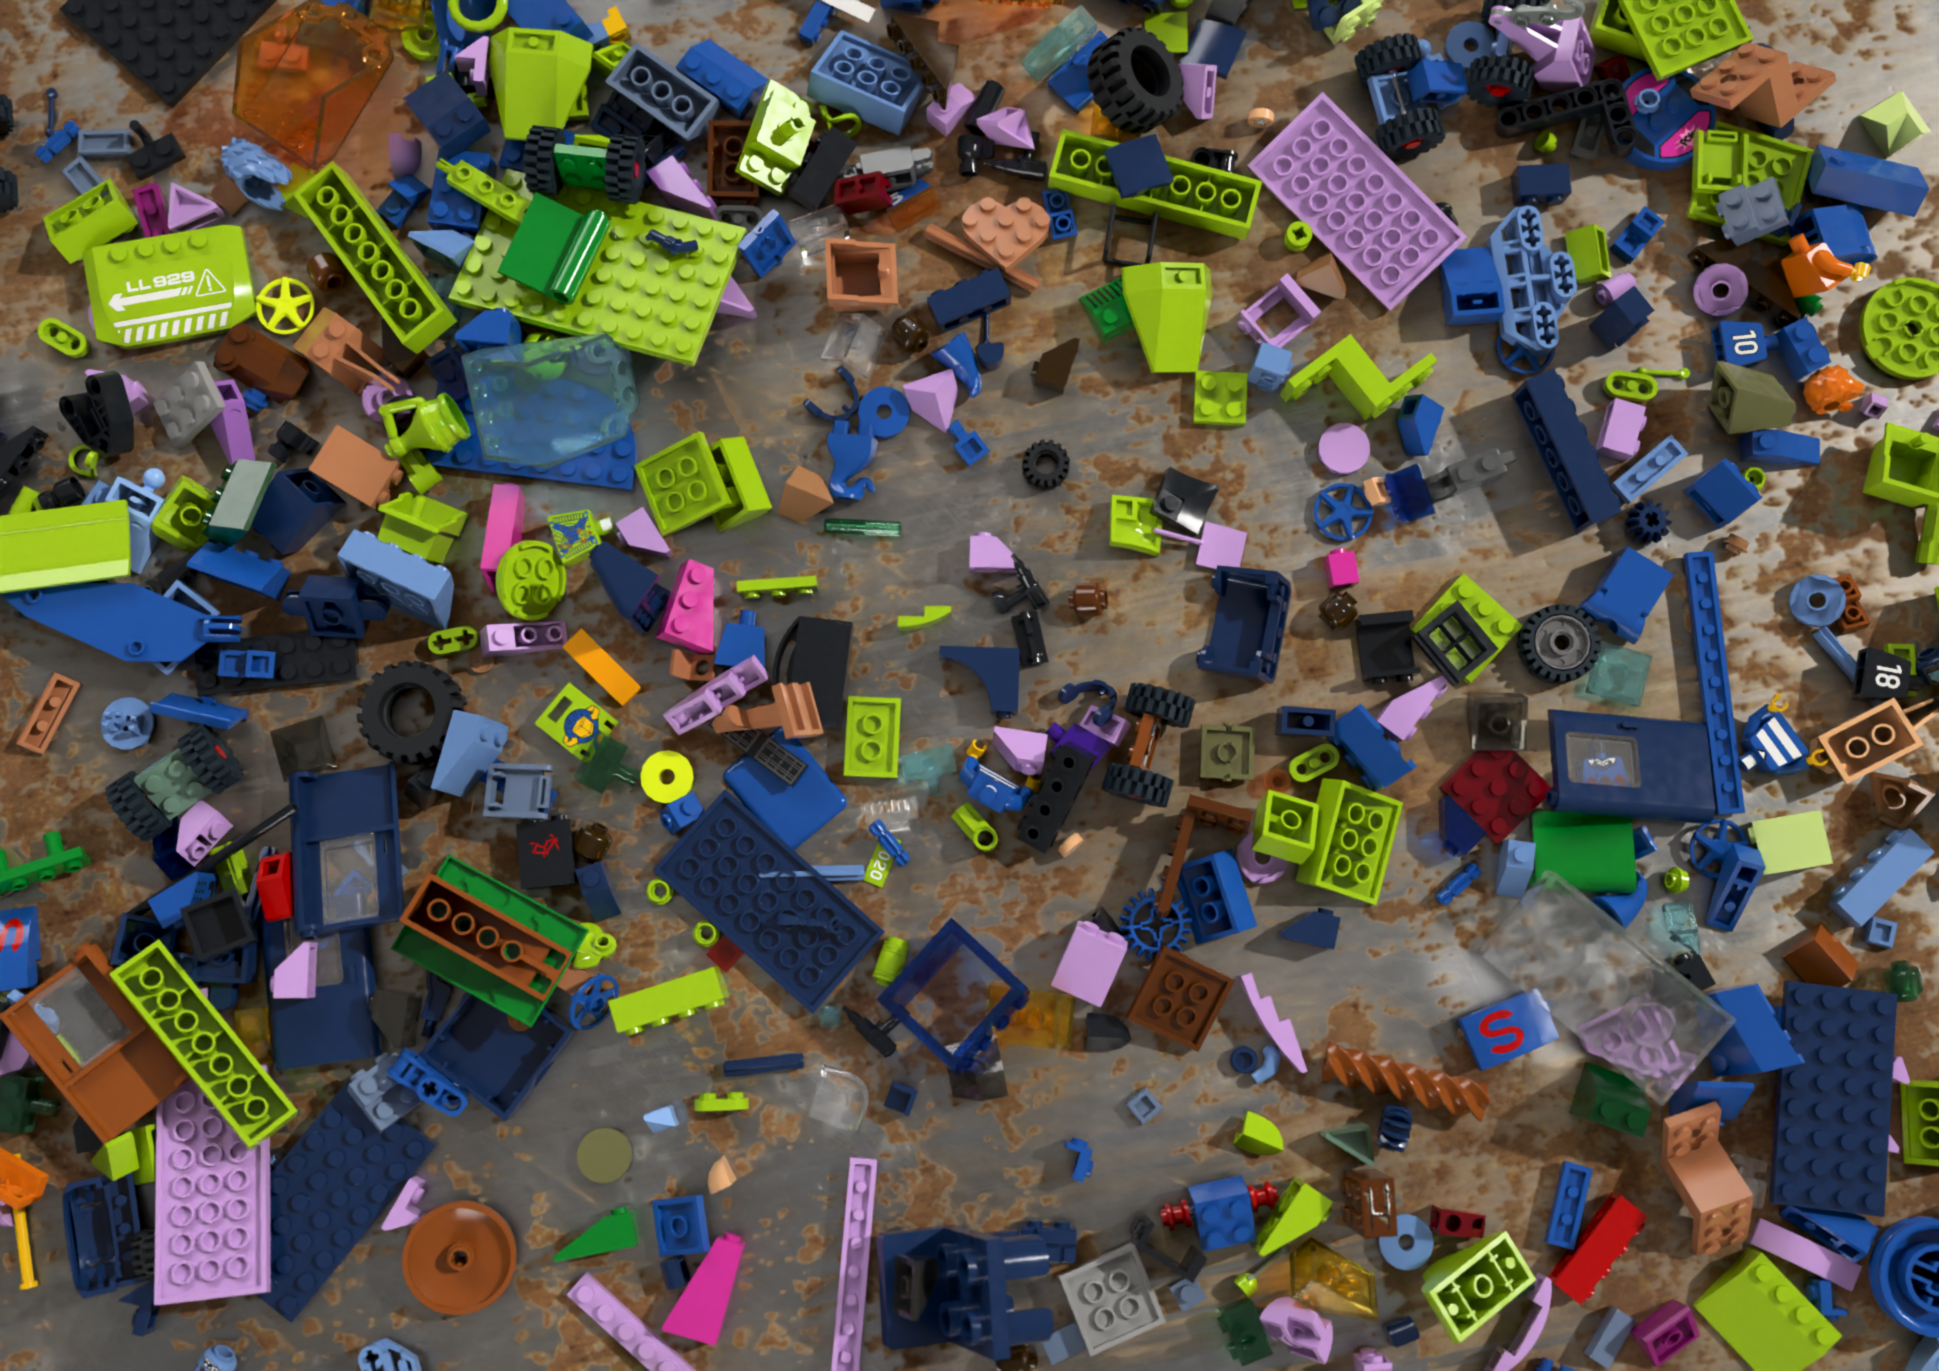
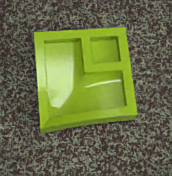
[1109,495,1163,557]

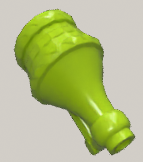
[379,392,471,459]

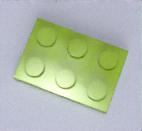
[844,696,901,779]

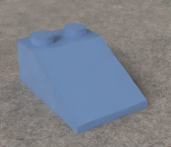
[431,710,509,798]

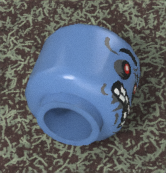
[193,1345,237,1371]

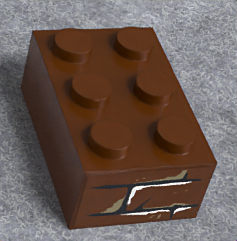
[1340,1169,1398,1238]

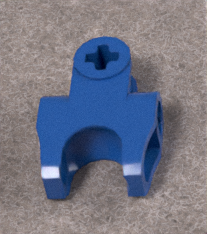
[386,1047,468,1116]

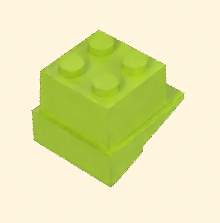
[1862,422,1939,508]
[377,490,469,565]

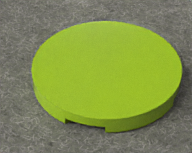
[496,540,566,620]

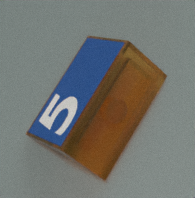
[883,177,942,233]

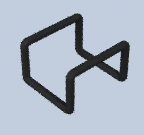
[1102,204,1158,266]

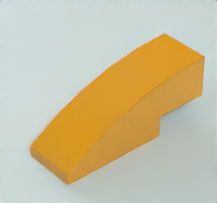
[562,628,642,706]

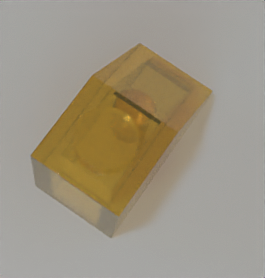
[235,1007,273,1063]

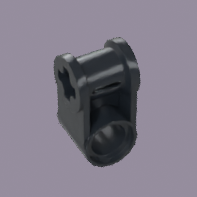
[1189,147,1238,174]

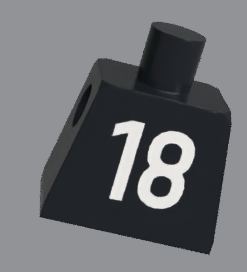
[1851,647,1923,701]

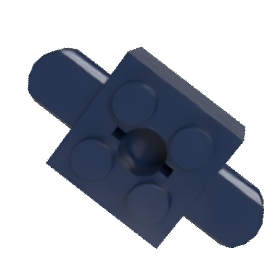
[282,575,391,639]
[191,928,261,1010]

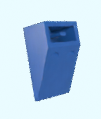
[1439,247,1505,326]

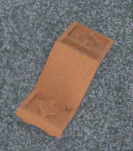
[1690,42,1837,128]
[1660,1101,1753,1256]

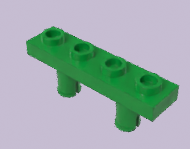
[0,831,92,894]

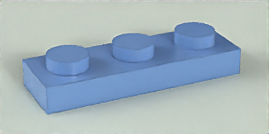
[1610,435,1688,505]

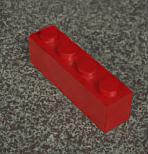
[1547,1192,1647,1305]

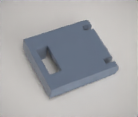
[483,763,553,820]

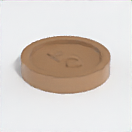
[468,647,495,674]

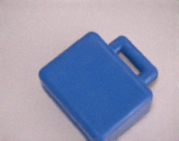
[723,726,847,850]

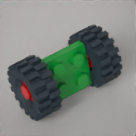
[523,125,646,204]

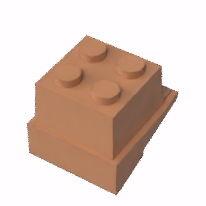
[825,238,898,312]

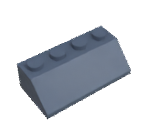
[605,42,722,141]

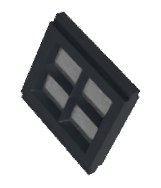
[1411,600,1498,687]

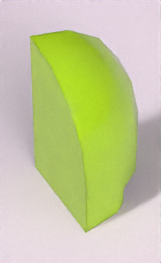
[1233,1111,1283,1155]

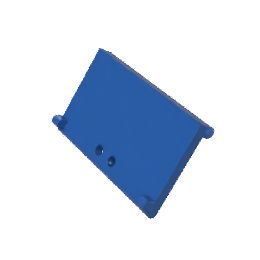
[1046,30,1109,115]
[150,693,250,730]

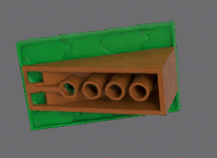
[390,855,589,1028]

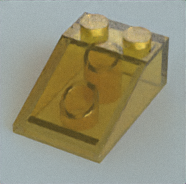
[983,985,1076,1050]
[1290,1237,1379,1322]

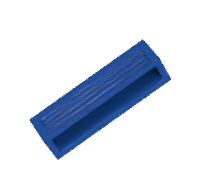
[798,0,836,46]

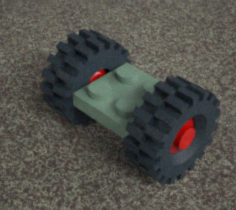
[105,724,244,842]

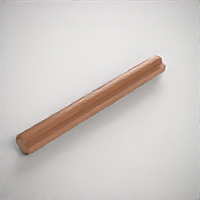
[923,224,1041,293]

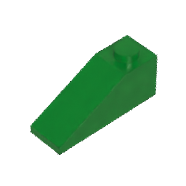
[553,1206,641,1262]

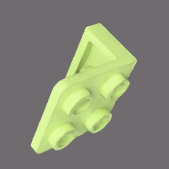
[1323,0,1383,44]

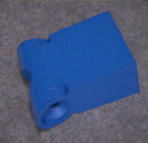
[1789,203,1878,267]
[1576,546,1674,645]

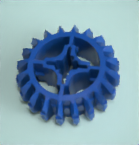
[1119,888,1192,961]

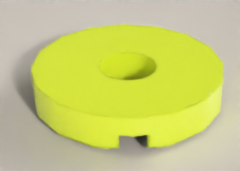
[640,750,694,804]

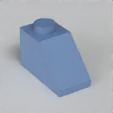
[1495,839,1536,898]

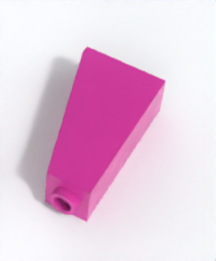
[480,483,525,593]
[661,1232,746,1346]

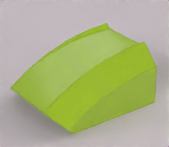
[150,475,214,552]

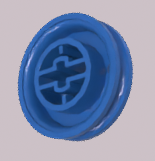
[1868,1216,1939,1338]

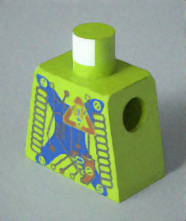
[547,510,615,568]

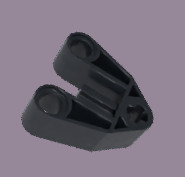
[59,371,134,458]

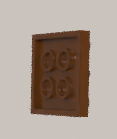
[1125,944,1235,1052]

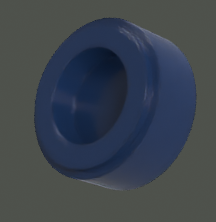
[1229,1046,1258,1074]

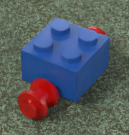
[1160,1175,1279,1252]

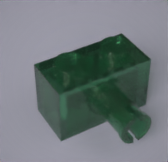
[573,730,641,794]
[0,1072,61,1134]
[1216,1297,1273,1367]

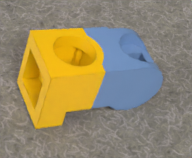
[586,6,632,53]

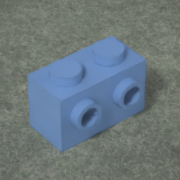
[1247,342,1294,391]

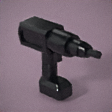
[983,131,1047,182]
[991,553,1050,614]
[842,998,911,1058]

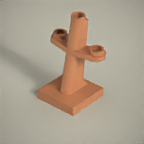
[712,682,824,739]

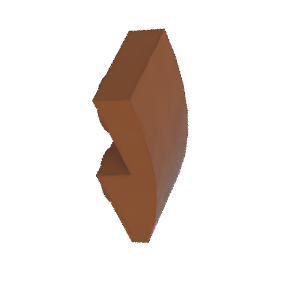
[1833,574,1870,634]

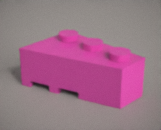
[656,559,714,655]

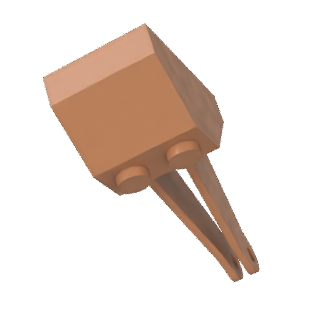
[292,307,401,396]

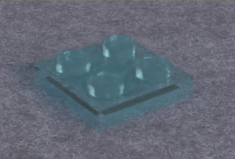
[1585,641,1652,707]

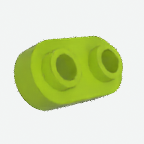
[38,318,90,359]
[1603,370,1658,403]
[1288,743,1340,783]
[694,1092,749,1111]

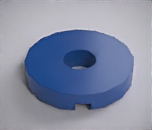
[858,386,910,439]

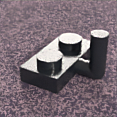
[126,120,187,181]

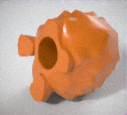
[1803,365,1865,414]

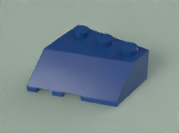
[1327,704,1417,792]
[1692,983,1805,1077]

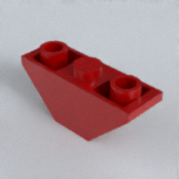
[256,849,294,922]

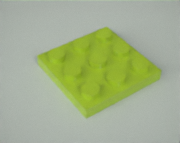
[634,431,732,537]
[1410,573,1523,684]

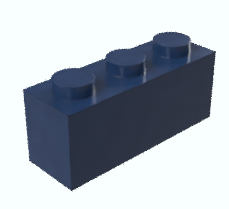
[927,268,1011,334]
[1589,286,1655,350]

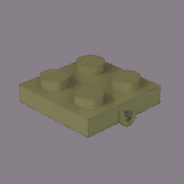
[1199,723,1255,782]

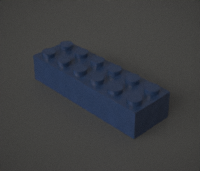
[1511,368,1622,535]

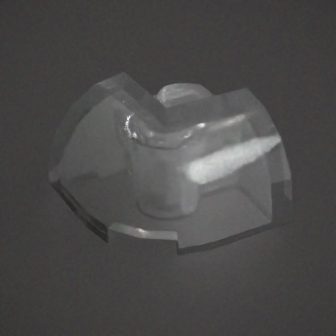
[808,1064,869,1135]

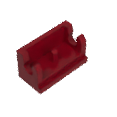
[834,171,893,215]

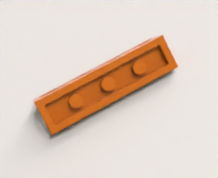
[0,1147,49,1210]

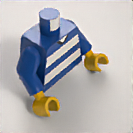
[1739,693,1829,775]
[959,739,1042,813]

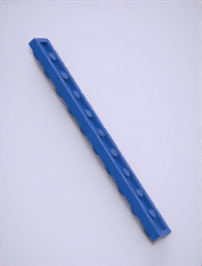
[1683,551,1745,815]

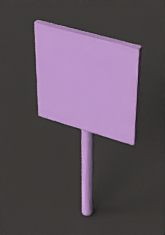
[1153,521,1247,570]

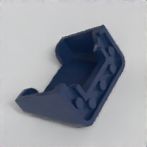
[589,540,671,636]
[1196,565,1291,684]

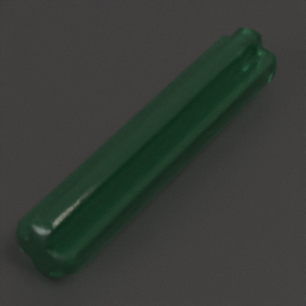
[824,518,901,536]

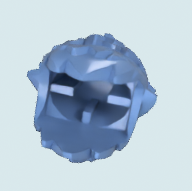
[221,137,292,211]

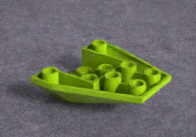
[488,27,593,141]
[1121,262,1212,373]

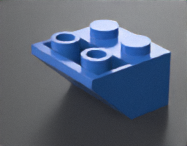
[1683,458,1762,529]

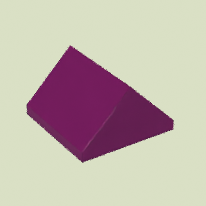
[1630,1299,1700,1368]

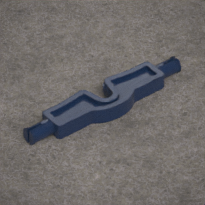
[421,922,465,1038]

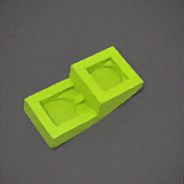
[898,606,951,631]

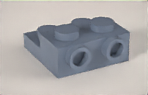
[1715,177,1789,246]
[347,1052,424,1133]

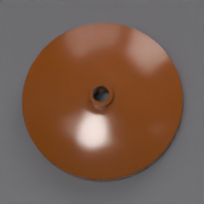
[402,1201,517,1315]

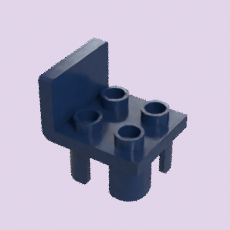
[877,1225,1053,1361]

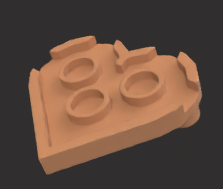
[962,197,1050,273]

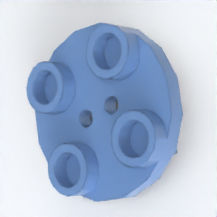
[100,697,155,750]

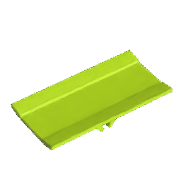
[0,499,131,594]

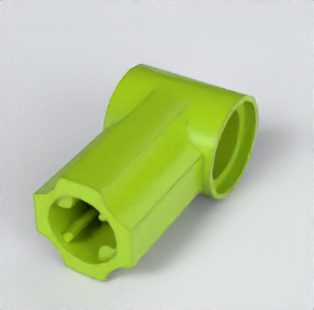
[397,448,443,495]
[951,801,998,852]

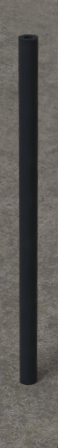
[127,802,299,916]

